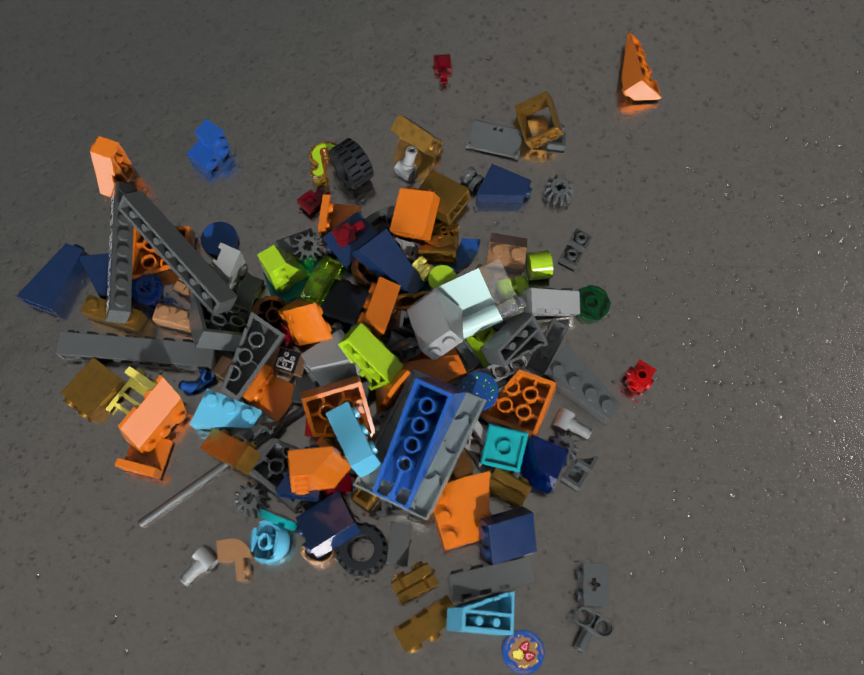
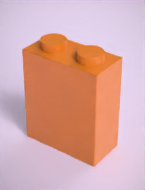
[389,187,440,241]

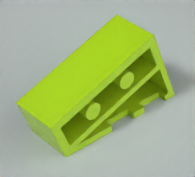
[257,245,310,294]
[338,323,404,390]

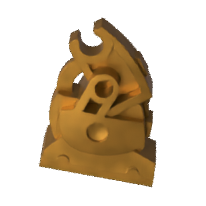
[418,222,459,264]

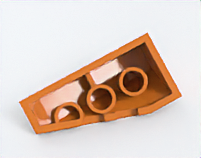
[375,370,411,415]

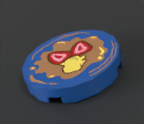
[502,630,545,674]

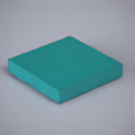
[479,424,529,473]

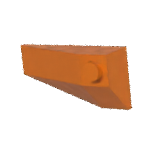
[621,32,661,101]

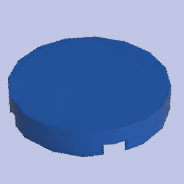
[201,222,239,257]

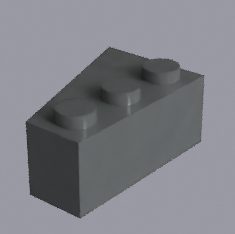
[481,312,548,366]

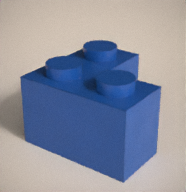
[187,119,230,174]

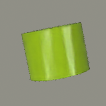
[526,250,553,281]
[428,265,457,291]

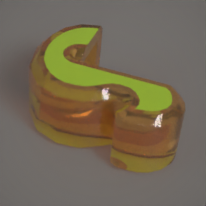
[309,141,338,186]

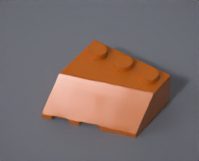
[479,369,556,442]
[118,375,187,455]
[300,375,377,438]
[288,446,351,495]

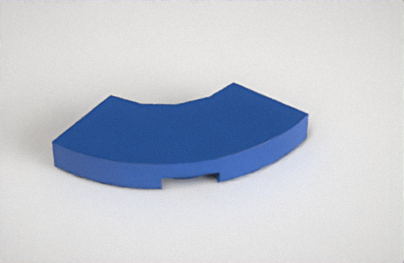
[445,238,480,272]

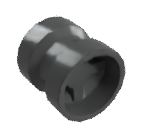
[460,166,484,192]

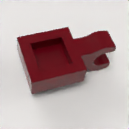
[433,54,452,84]
[332,220,367,248]

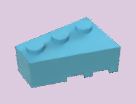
[446,591,515,635]

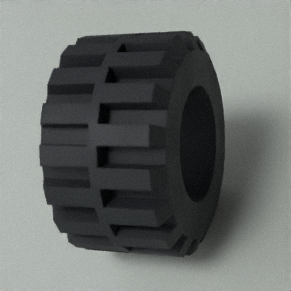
[329,138,374,189]
[335,522,388,577]

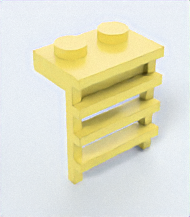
[106,366,158,414]

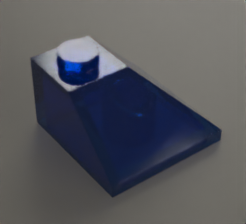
[520,434,569,494]

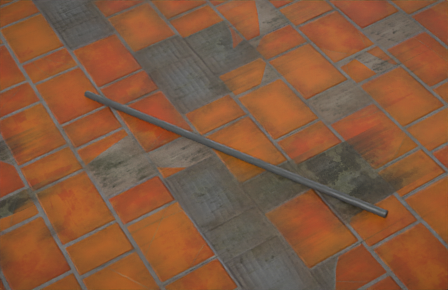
[138,405,305,528]

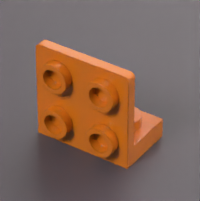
[318,194,361,238]
[243,364,295,422]
[114,438,173,480]

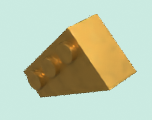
[392,595,454,653]

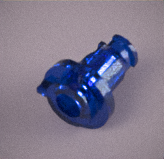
[132,274,164,309]

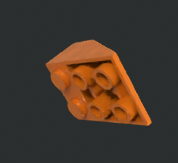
[277,300,333,346]

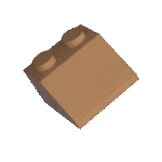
[486,233,527,273]

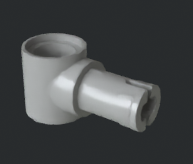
[393,146,418,182]
[551,408,593,439]
[179,544,218,586]

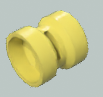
[412,256,435,282]

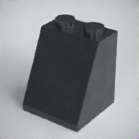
[320,279,371,333]

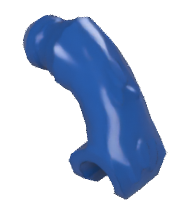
[178,368,214,393]

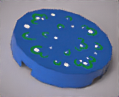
[459,372,499,411]

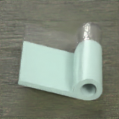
[437,258,526,339]

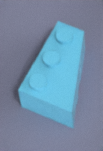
[189,388,265,433]
[325,401,382,478]

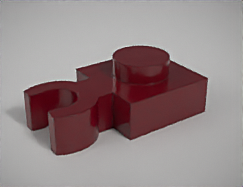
[297,185,330,215]

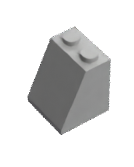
[407,288,464,361]
[301,329,365,386]

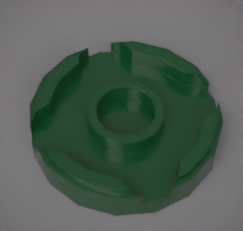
[577,285,611,322]

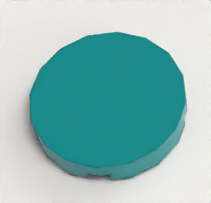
[258,507,298,530]

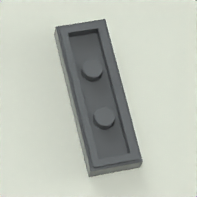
[526,318,570,376]

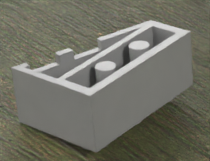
[211,242,248,292]
[519,287,580,316]

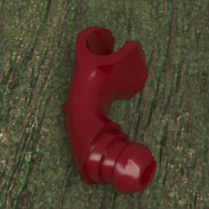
[279,322,292,349]

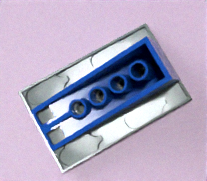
[354,369,487,521]

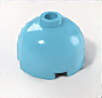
[250,520,290,563]

